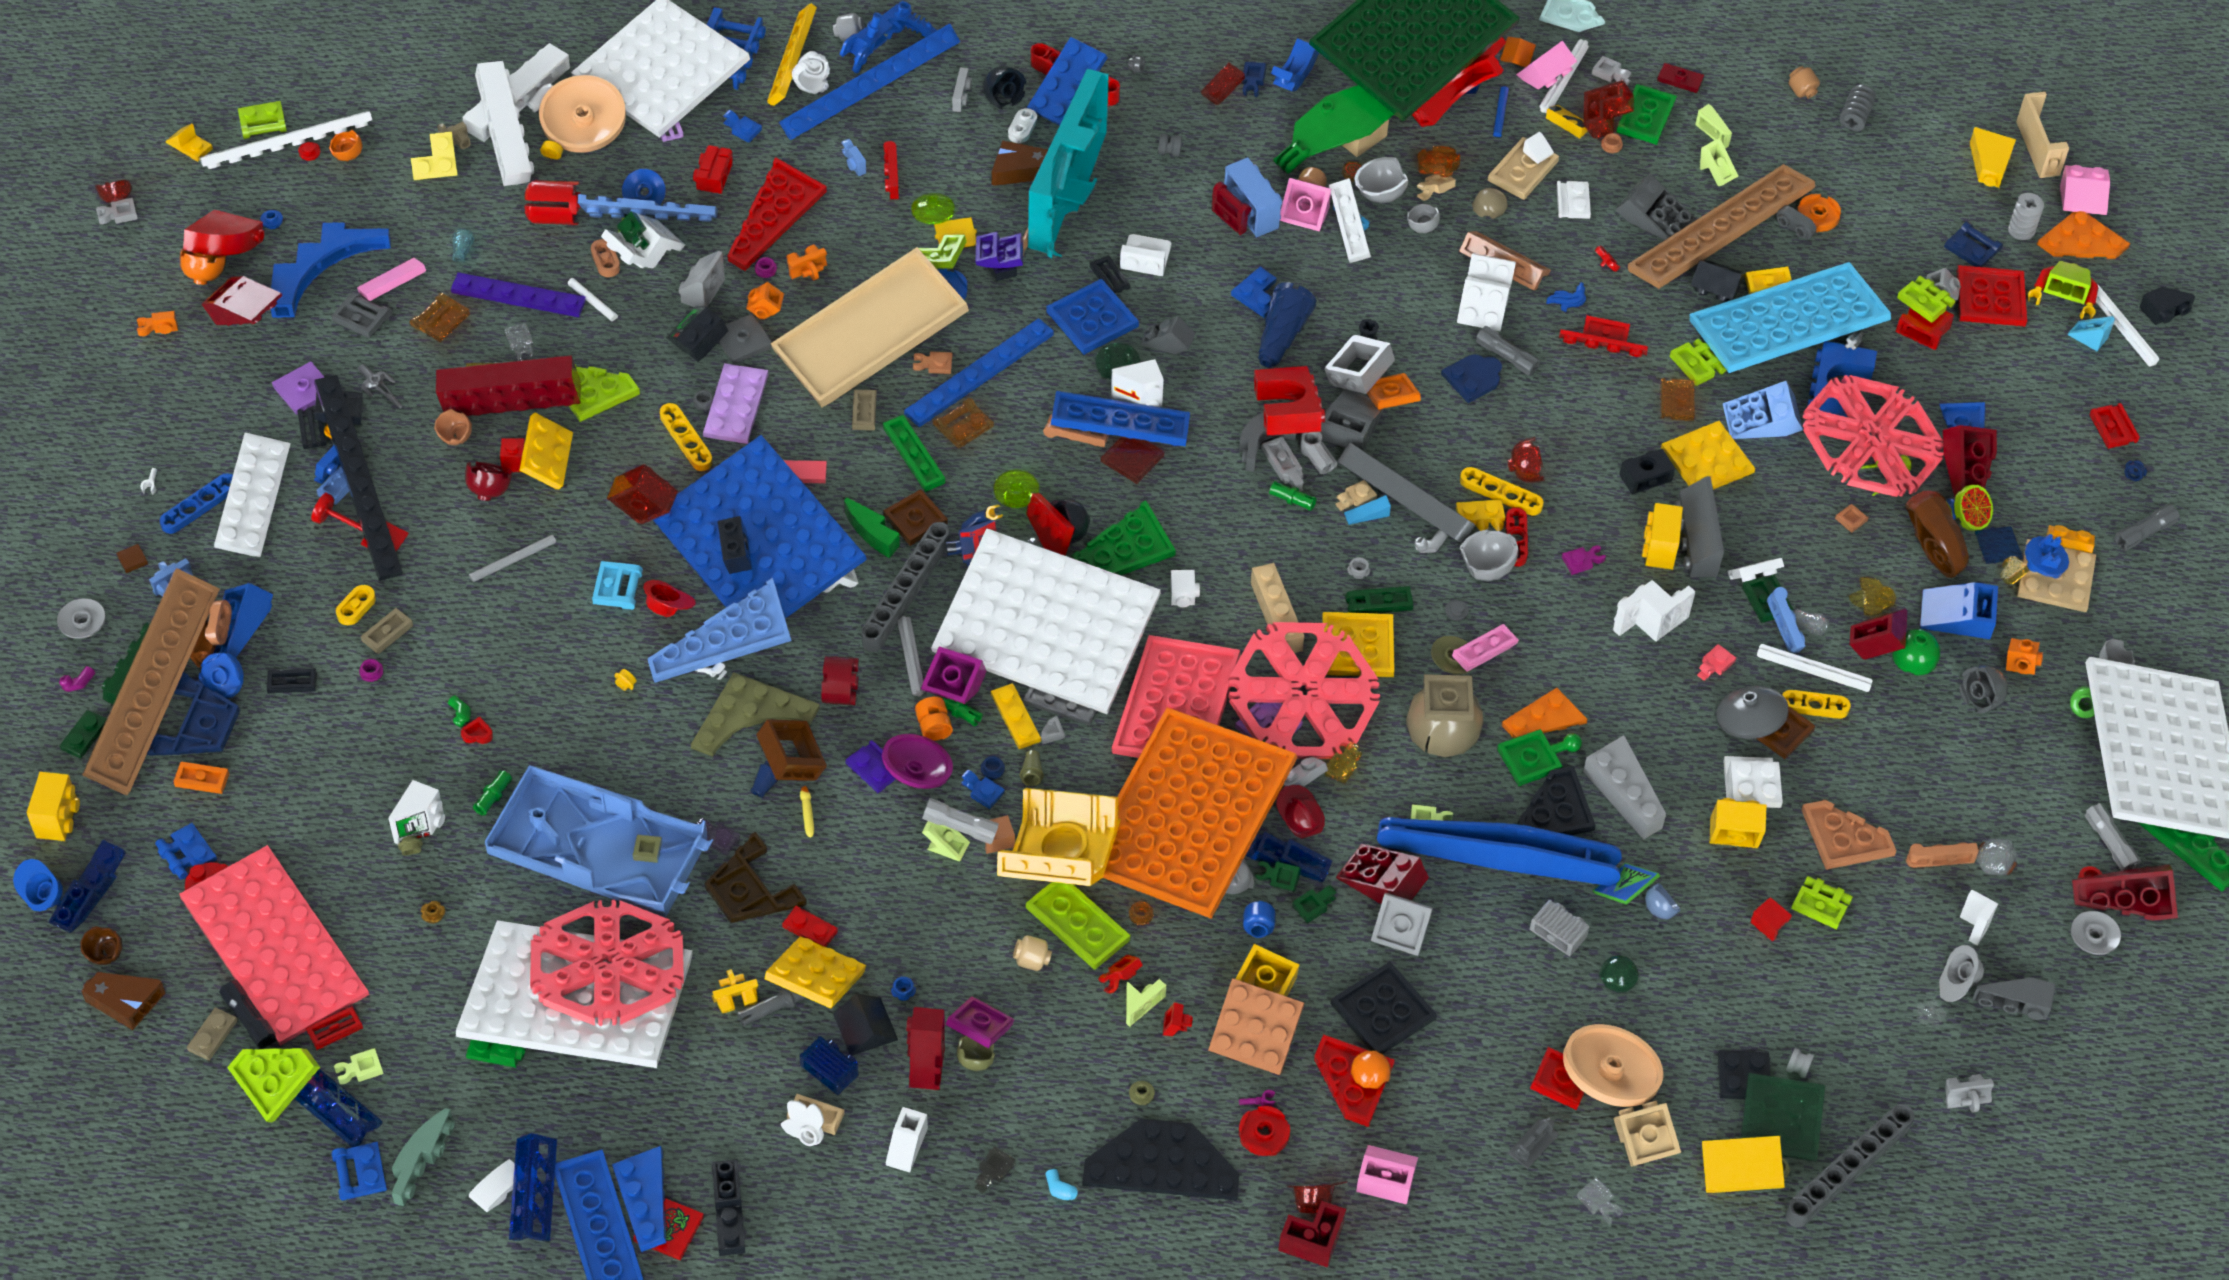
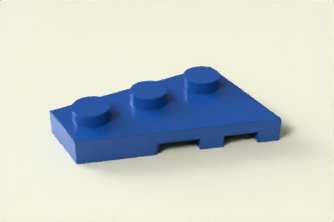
[1939,402,1986,428]

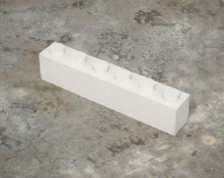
[463,43,570,142]
[475,61,534,186]

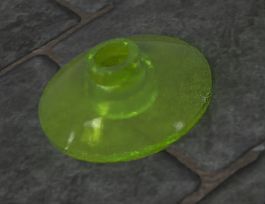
[911,193,955,224]
[994,470,1039,508]

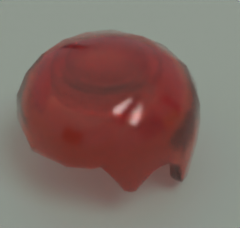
[95,179,132,203]

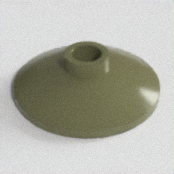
[1431,636,1474,675]

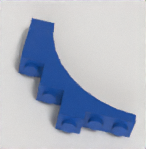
[270,222,391,318]

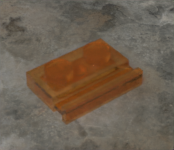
[1660,378,1695,421]

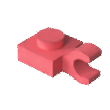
[1697,644,1736,681]

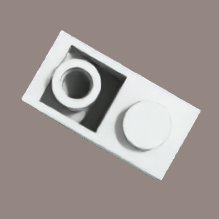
[886,1107,928,1172]

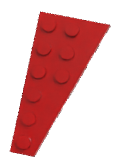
[727,157,827,271]

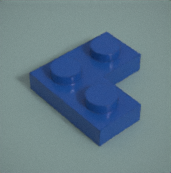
[1231,267,1277,318]

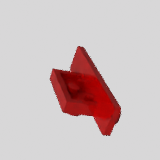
[1559,315,1648,357]

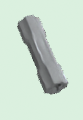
[922,798,999,844]
[2084,803,2142,871]

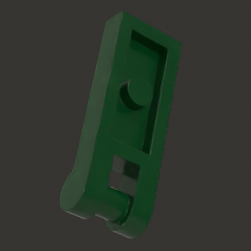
[1345,586,1414,614]

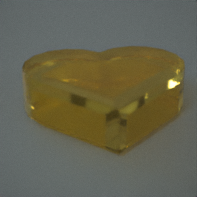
[2000,556,2030,585]

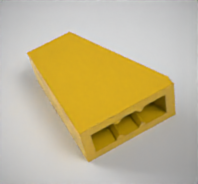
[1970,127,2016,188]

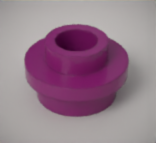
[755,257,777,278]
[359,659,384,682]

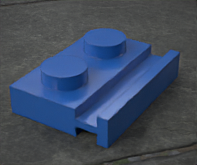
[314,446,340,484]

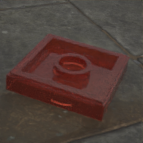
[1101,436,1164,484]

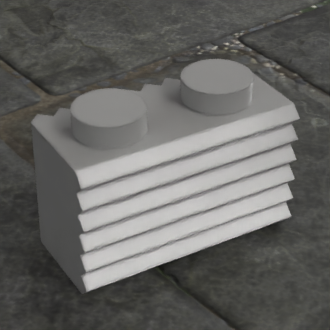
[1530,900,1589,957]

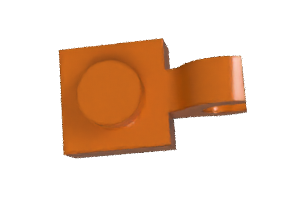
[137,311,178,336]

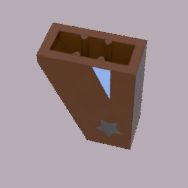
[992,140,1048,186]
[81,972,166,1030]

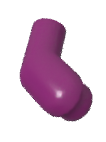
[59,666,95,692]

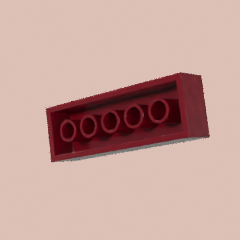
[436,355,581,416]

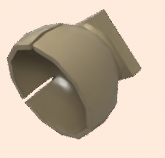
[1406,674,1484,757]

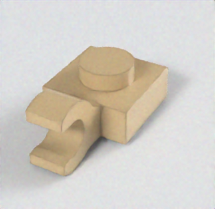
[1417,171,1455,201]
[1336,480,1377,511]

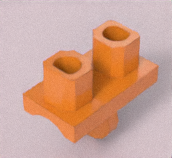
[787,244,827,281]

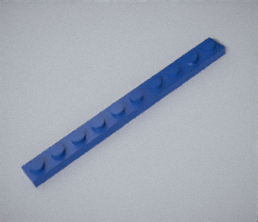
[779,24,960,140]

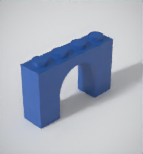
[1807,341,1877,417]

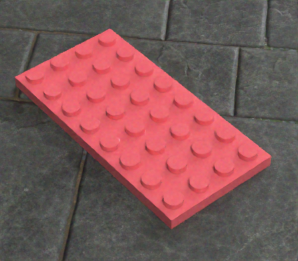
[179,845,369,1046]

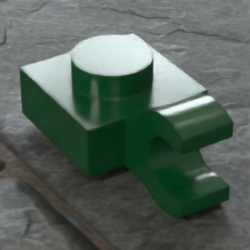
[617,211,650,250]
[1292,885,1336,924]

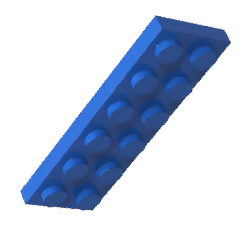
[1051,391,1190,447]
[552,1150,643,1280]

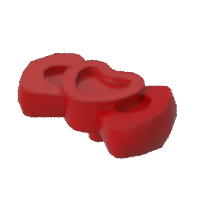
[1595,245,1620,272]

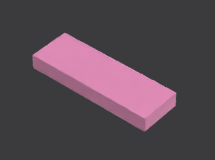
[357,258,426,301]
[1452,624,1519,672]

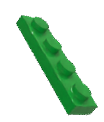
[883,415,946,492]

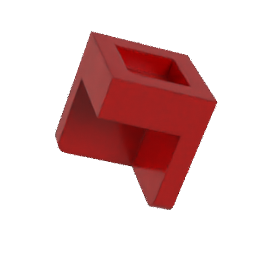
[1751,897,1792,941]

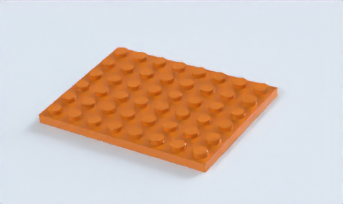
[1103,707,1297,919]

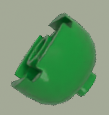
[1892,629,1940,676]

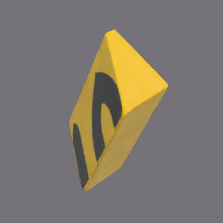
[1546,105,1593,138]

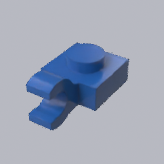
[723,110,762,143]
[961,770,1005,809]

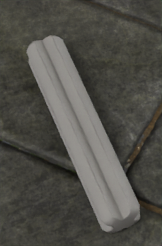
[1845,331,1864,350]

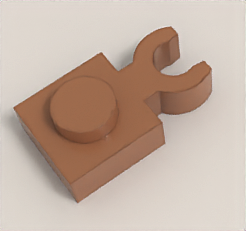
[913,352,953,374]

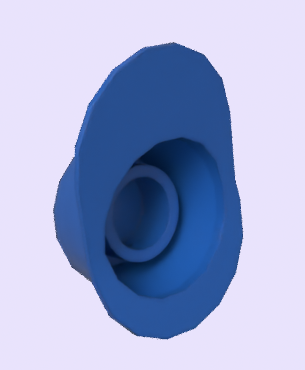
[13,859,63,912]

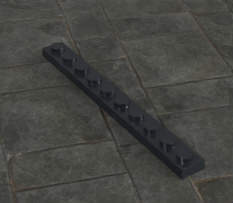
[314,375,402,581]

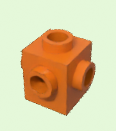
[746,282,784,319]
[2006,638,2043,675]

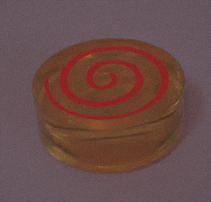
[1342,161,1362,182]

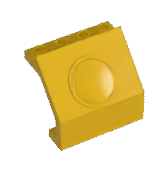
[997,788,1121,886]

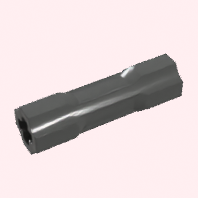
[1476,326,1541,376]
[2114,504,2180,551]

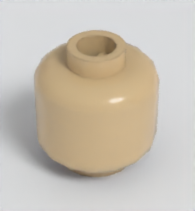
[1013,935,1052,971]

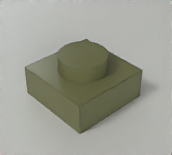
[633,835,662,863]

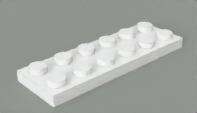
[214,433,290,557]

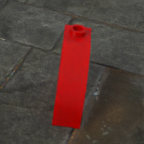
[183,209,265,256]

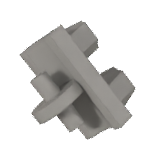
[1945,1074,1994,1113]

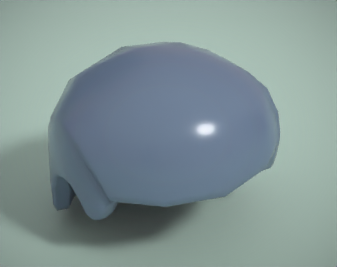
[1645,883,1681,920]

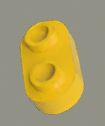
[336,585,376,625]

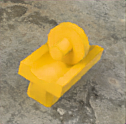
[712,969,758,1014]

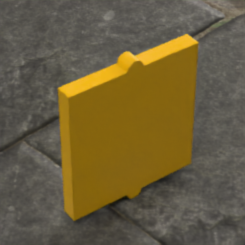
[934,217,977,247]

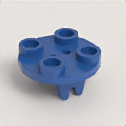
[2025,534,2069,579]

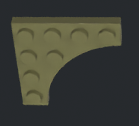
[691,672,820,757]

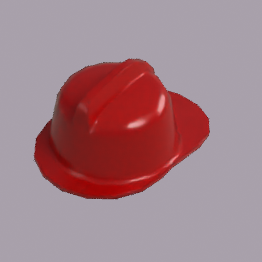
[643,580,696,617]

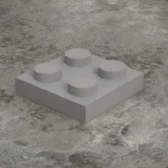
[1371,893,1433,956]

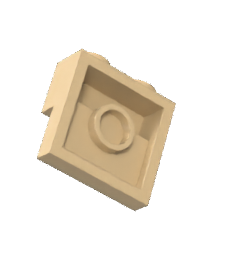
[1613,1101,1681,1167]

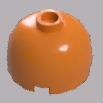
[180,248,226,285]

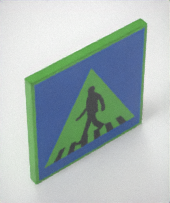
[1592,863,1660,905]

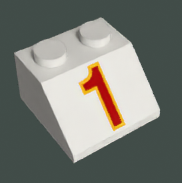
[1111,359,1164,407]

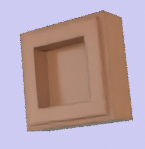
[1835,504,1868,533]

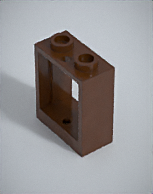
[756,719,827,781]

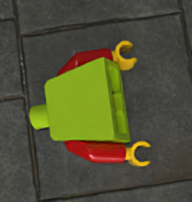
[2027,261,2099,319]

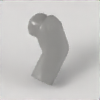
[1415,530,1448,553]

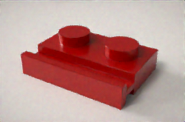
[2089,403,2140,449]

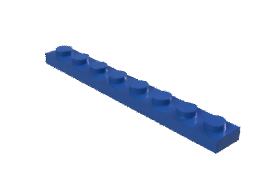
[904,318,1054,427]

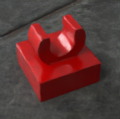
[1162,1002,1193,1037]

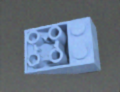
[1723,381,1803,439]

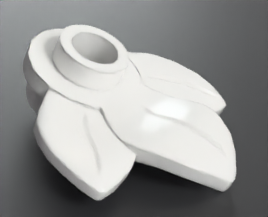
[781,1100,824,1146]

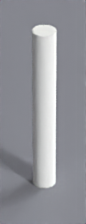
[567,278,618,321]

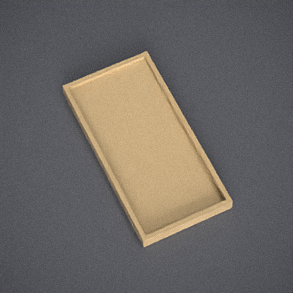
[771,247,969,408]

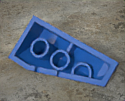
[213,583,273,657]

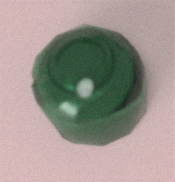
[1599,955,1639,993]

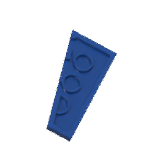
[612,1146,666,1252]

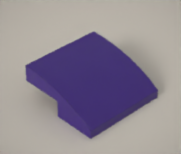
[975,232,1023,268]

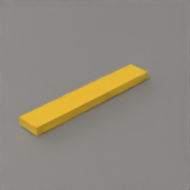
[767,3,817,106]

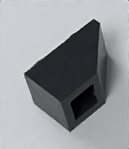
[2139,287,2195,325]

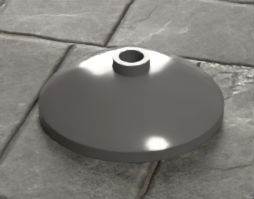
[1716,685,1789,739]

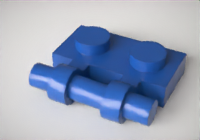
[155,823,217,880]

